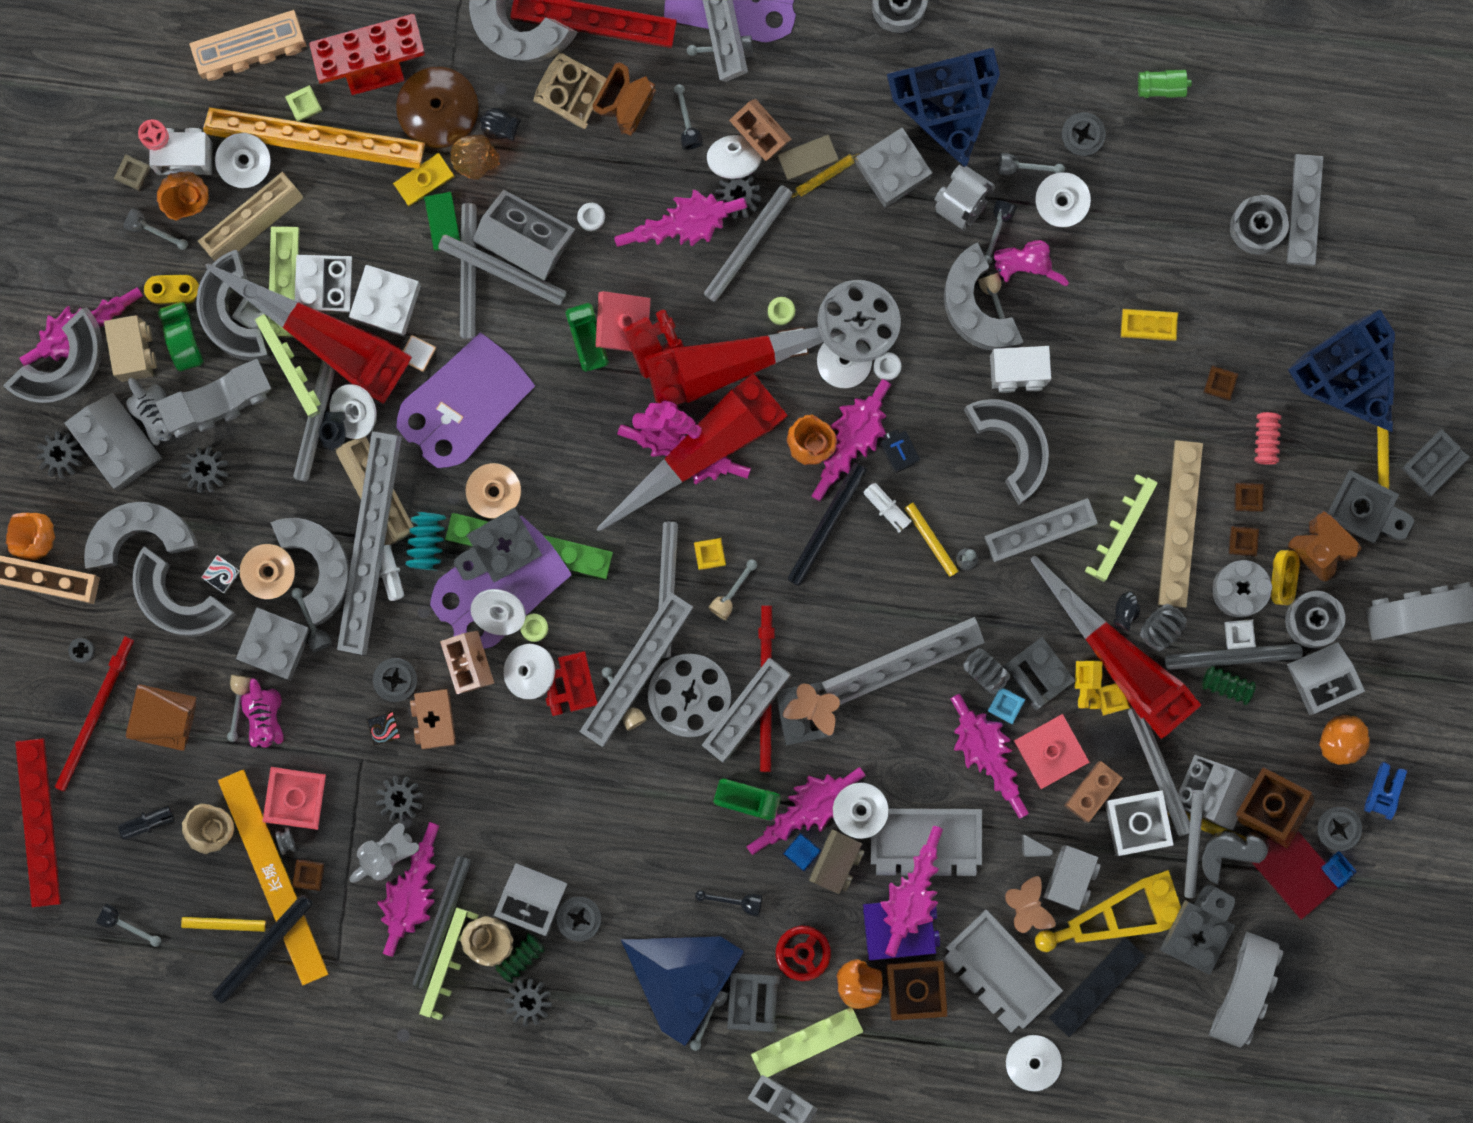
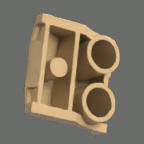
[533,53,607,129]

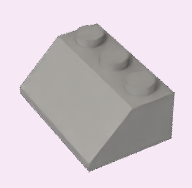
[472,190,575,280]
[64,393,163,492]

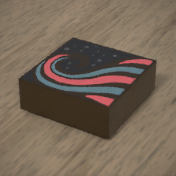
[366,712,401,746]

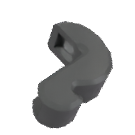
[1202,831,1269,884]

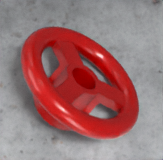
[775,926,831,981]

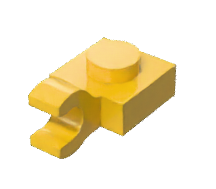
[1075,661,1102,709]

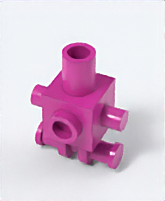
[632,401,702,441]

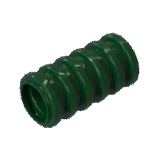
[1202,666,1256,705]
[495,933,546,984]

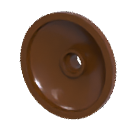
[396,67,479,149]

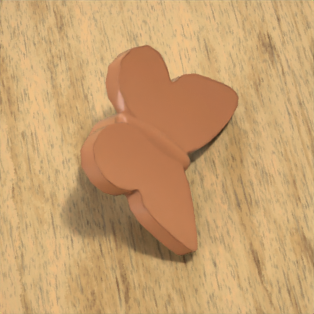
[783,683,840,735]
[1005,876,1056,933]

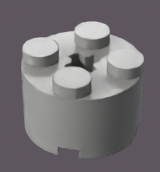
[872,0,928,33]
[934,165,995,231]
[1230,195,1289,254]
[1213,560,1272,617]
[1285,591,1345,648]

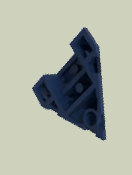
[886,47,1000,167]
[1287,309,1395,432]
[621,936,744,1046]

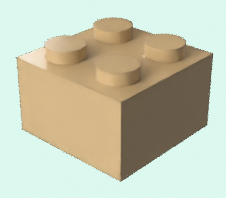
[104,315,157,382]

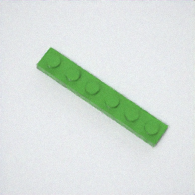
[445,513,613,579]

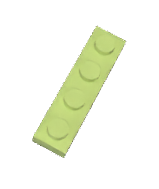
[268,227,300,338]
[255,314,321,418]

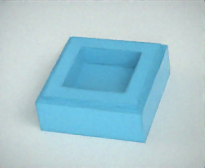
[988,688,1025,724]

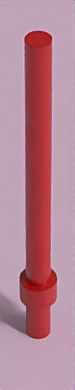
[758,606,775,772]
[55,636,135,792]

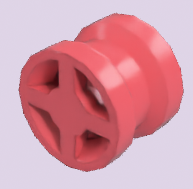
[138,119,169,151]

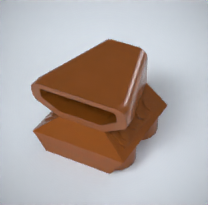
[592,62,656,136]
[1288,511,1362,582]
[126,684,197,751]

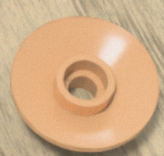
[466,463,521,519]
[240,544,295,599]

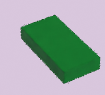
[424,192,460,252]

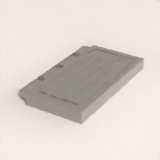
[870,809,982,876]
[942,909,1063,1033]

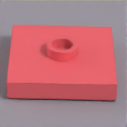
[596,291,650,352]
[1014,714,1090,789]
[262,767,326,830]

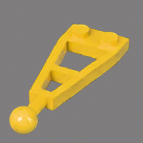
[1035,870,1181,952]

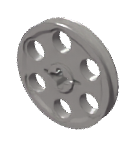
[817,280,901,362]
[648,654,731,737]

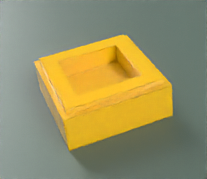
[694,538,726,570]
[1096,683,1130,716]

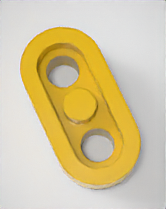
[144,275,199,304]
[1270,550,1300,605]

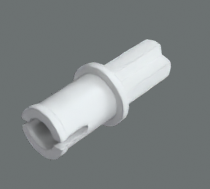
[864,483,911,533]
[379,545,404,601]

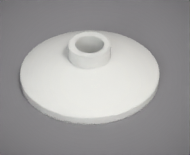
[215,133,271,188]
[707,135,762,179]
[1036,173,1091,227]
[817,334,872,388]
[330,384,377,439]
[471,589,526,635]
[504,644,555,699]
[833,783,889,839]
[1006,1035,1062,1091]

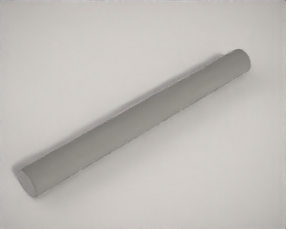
[1184,790,1204,898]

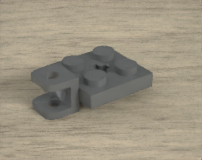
[1327,470,1414,544]
[454,507,542,583]
[1160,884,1235,975]

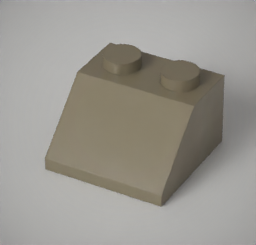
[809,829,864,894]

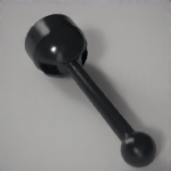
[695,890,762,917]

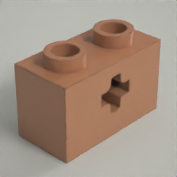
[729,98,792,161]
[440,631,494,694]
[410,689,456,750]
[1064,761,1123,822]

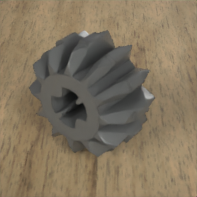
[715,176,761,219]
[36,431,84,479]
[181,446,229,493]
[1140,604,1187,651]
[963,648,1010,694]
[376,776,423,823]
[504,978,552,1026]

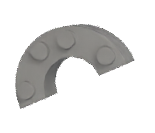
[469,0,578,62]
[944,242,1023,351]
[196,250,271,361]
[3,307,103,403]
[155,359,271,438]
[964,399,1049,505]
[84,502,199,571]
[270,518,350,626]
[133,547,237,637]
[1365,582,1473,641]
[1208,931,1283,1048]

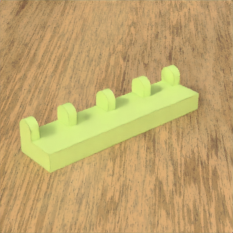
[1085,474,1157,582]
[419,908,478,1020]
[751,1007,863,1077]

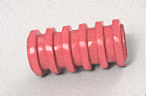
[1254,412,1281,465]

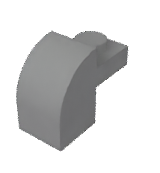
[748,1075,818,1123]

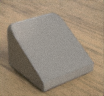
[1022,835,1052,857]

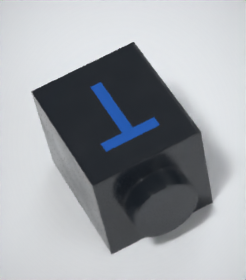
[880,429,920,474]

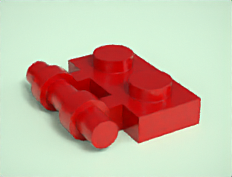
[622,310,684,379]
[545,651,598,716]

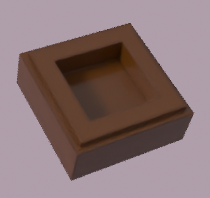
[1203,366,1238,401]
[1234,483,1264,512]
[1228,526,1259,557]
[292,859,325,891]

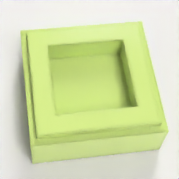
[285,85,322,122]

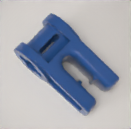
[1364,762,1407,820]

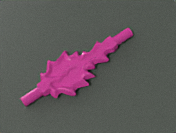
[615,190,747,247]
[19,287,143,366]
[811,379,891,502]
[617,424,751,484]
[950,693,1029,819]
[746,767,866,856]
[378,822,439,957]
[880,826,943,957]

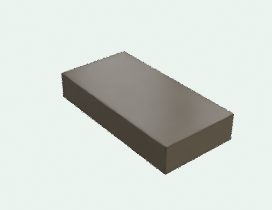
[778,135,839,181]

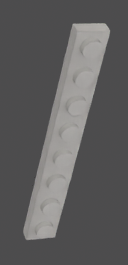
[337,431,402,655]

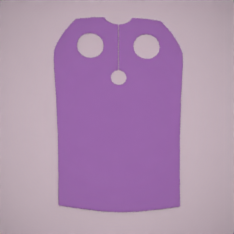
[664,0,796,42]
[397,332,535,468]
[430,515,571,648]

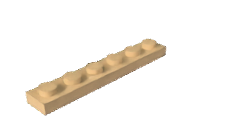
[1158,440,1203,608]

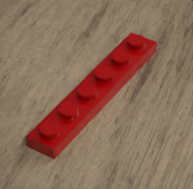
[510,0,677,48]
[15,739,61,907]

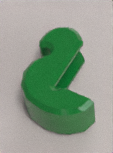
[158,301,204,372]
[565,303,609,372]
[713,778,781,821]

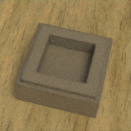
[114,154,151,191]

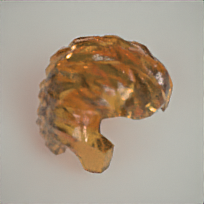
[450,135,500,180]

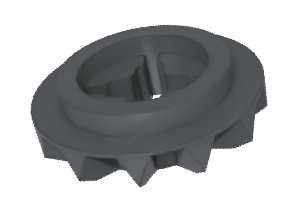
[1061,112,1106,157]
[373,658,417,702]
[1317,807,1362,851]
[557,897,601,941]

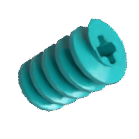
[406,512,446,571]

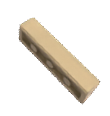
[198,172,303,261]
[336,436,414,545]

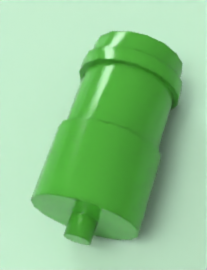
[1138,70,1192,98]

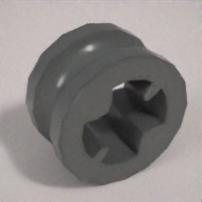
[68,638,95,663]
[275,828,296,855]

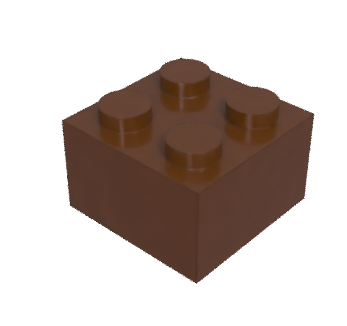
[1236,767,1315,849]
[886,960,948,1021]

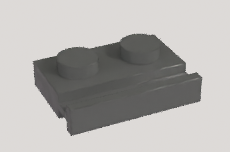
[1401,429,1470,496]

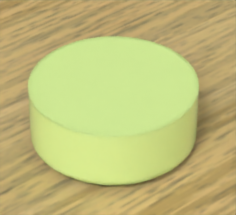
[768,297,795,325]
[520,614,548,642]

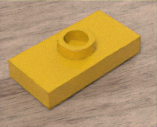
[393,153,454,207]
[1121,309,1178,341]

